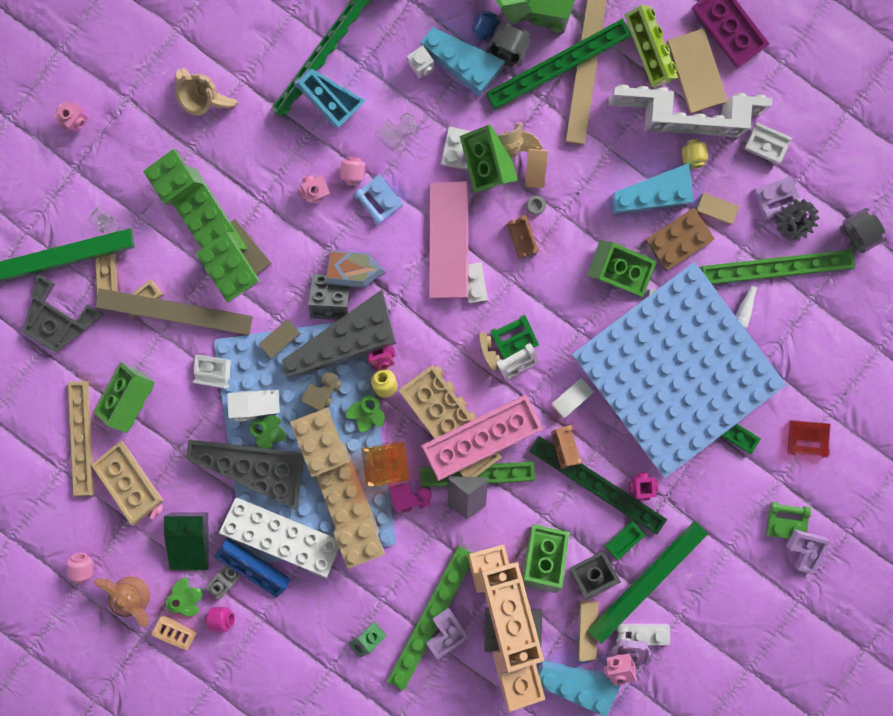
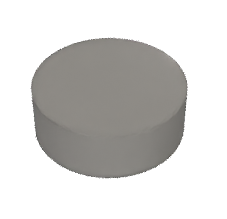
[526,195,546,216]

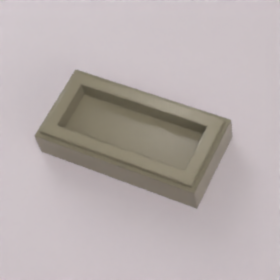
[259,319,301,359]

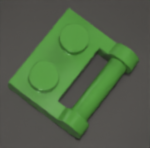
[765,502,811,539]

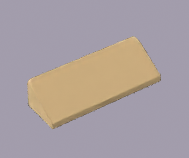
[577,601,599,661]

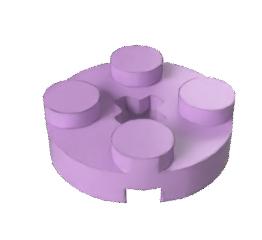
[611,639,651,670]

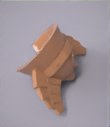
[93,576,150,628]

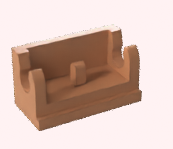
[506,215,539,260]
[551,425,583,469]

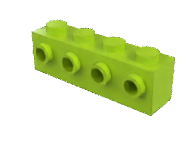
[624,5,678,87]

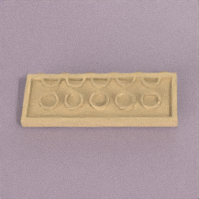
[398,364,502,477]

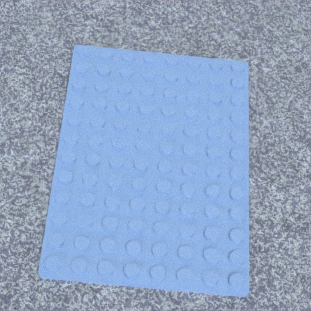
[214,323,396,563]

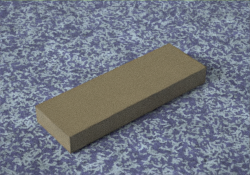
[231,219,272,276]

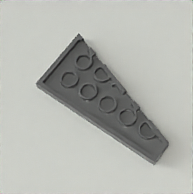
[282,290,397,380]
[186,439,304,510]

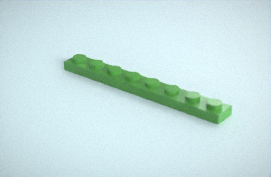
[387,545,473,690]

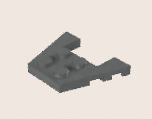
[23,274,104,353]

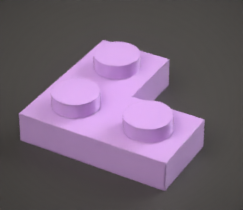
[786,529,831,574]
[426,608,469,659]

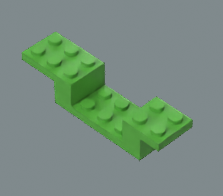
[143,149,260,303]

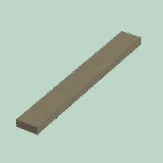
[95,288,253,335]

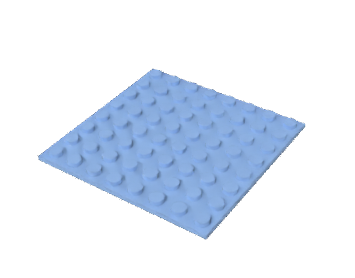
[572,262,786,478]

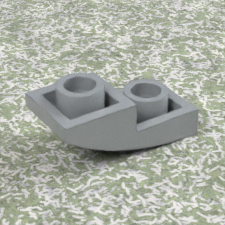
[205,565,242,600]

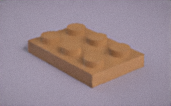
[645,208,715,271]

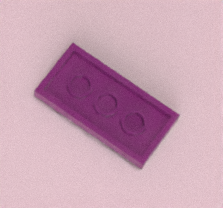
[691,0,770,69]

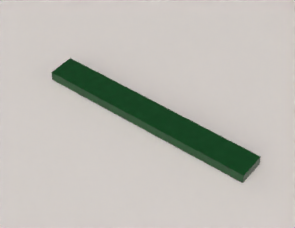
[529,436,667,535]

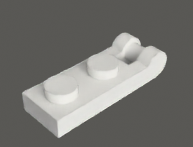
[616,624,670,645]

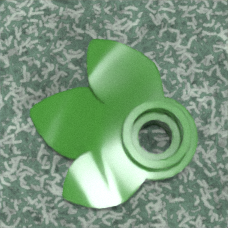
[346,395,385,433]
[250,415,287,449]
[166,577,204,616]

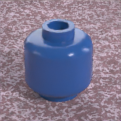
[472,10,500,41]

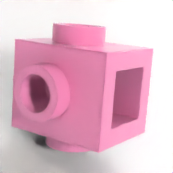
[54,101,89,133]
[298,174,330,204]
[605,654,637,685]

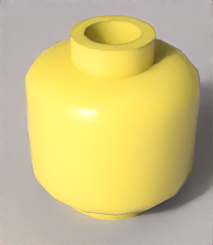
[681,139,709,169]
[371,369,398,398]

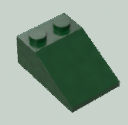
[164,512,209,570]

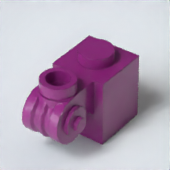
[390,482,432,513]

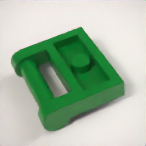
[490,314,539,360]

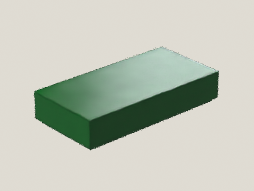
[604,520,646,561]

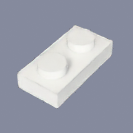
[468,262,488,303]

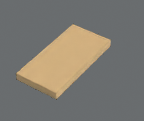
[666,28,728,114]
[91,441,164,526]

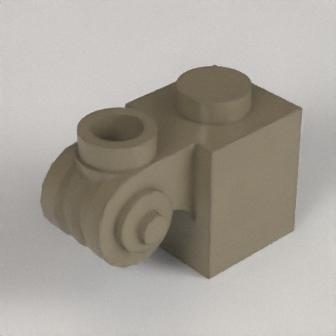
[301,372,342,410]

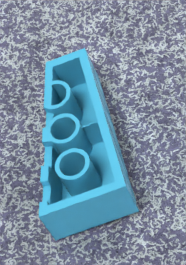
[420,27,505,97]
[610,163,694,215]
[537,660,621,716]

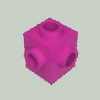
[367,346,396,370]
[629,472,658,501]

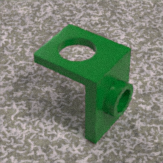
[349,622,386,657]

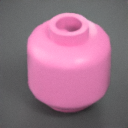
[340,157,365,186]
[66,553,93,584]

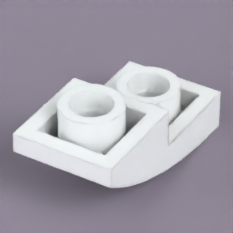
[551,378,594,419]

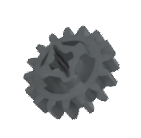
[775,199,820,241]

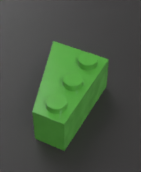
[519,0,575,33]

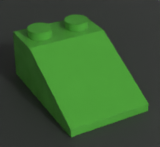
[459,124,518,193]
[587,240,657,297]
[521,524,570,593]

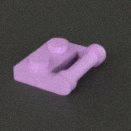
[753,176,801,221]

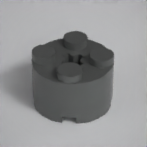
[486,21,531,67]
[839,208,887,253]

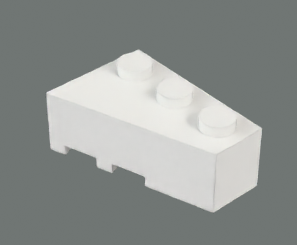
[227,390,280,421]

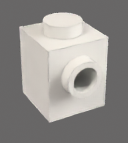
[407,46,434,79]

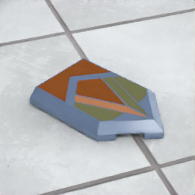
[326,250,386,288]

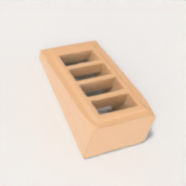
[151,615,197,650]

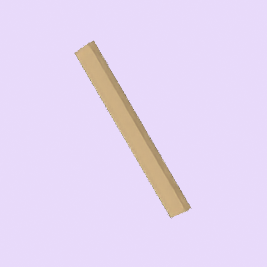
[565,0,607,145]

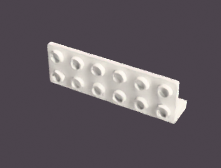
[219,498,339,579]

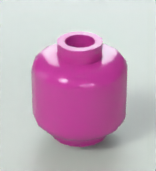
[204,607,235,632]

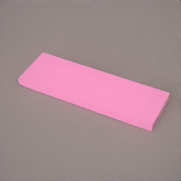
[429,181,468,298]
[421,394,543,481]

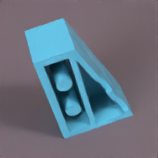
[294,69,366,128]

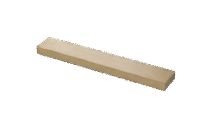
[68,381,94,496]

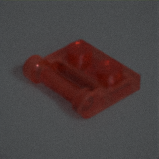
[787,420,831,458]

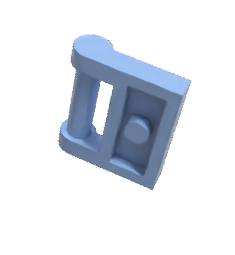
[353,174,403,226]

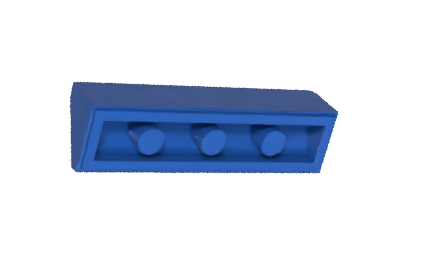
[213,538,290,598]

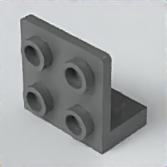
[308,274,350,320]

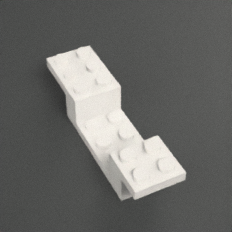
[608,85,773,137]

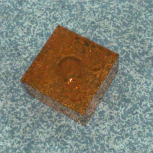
[361,441,410,487]

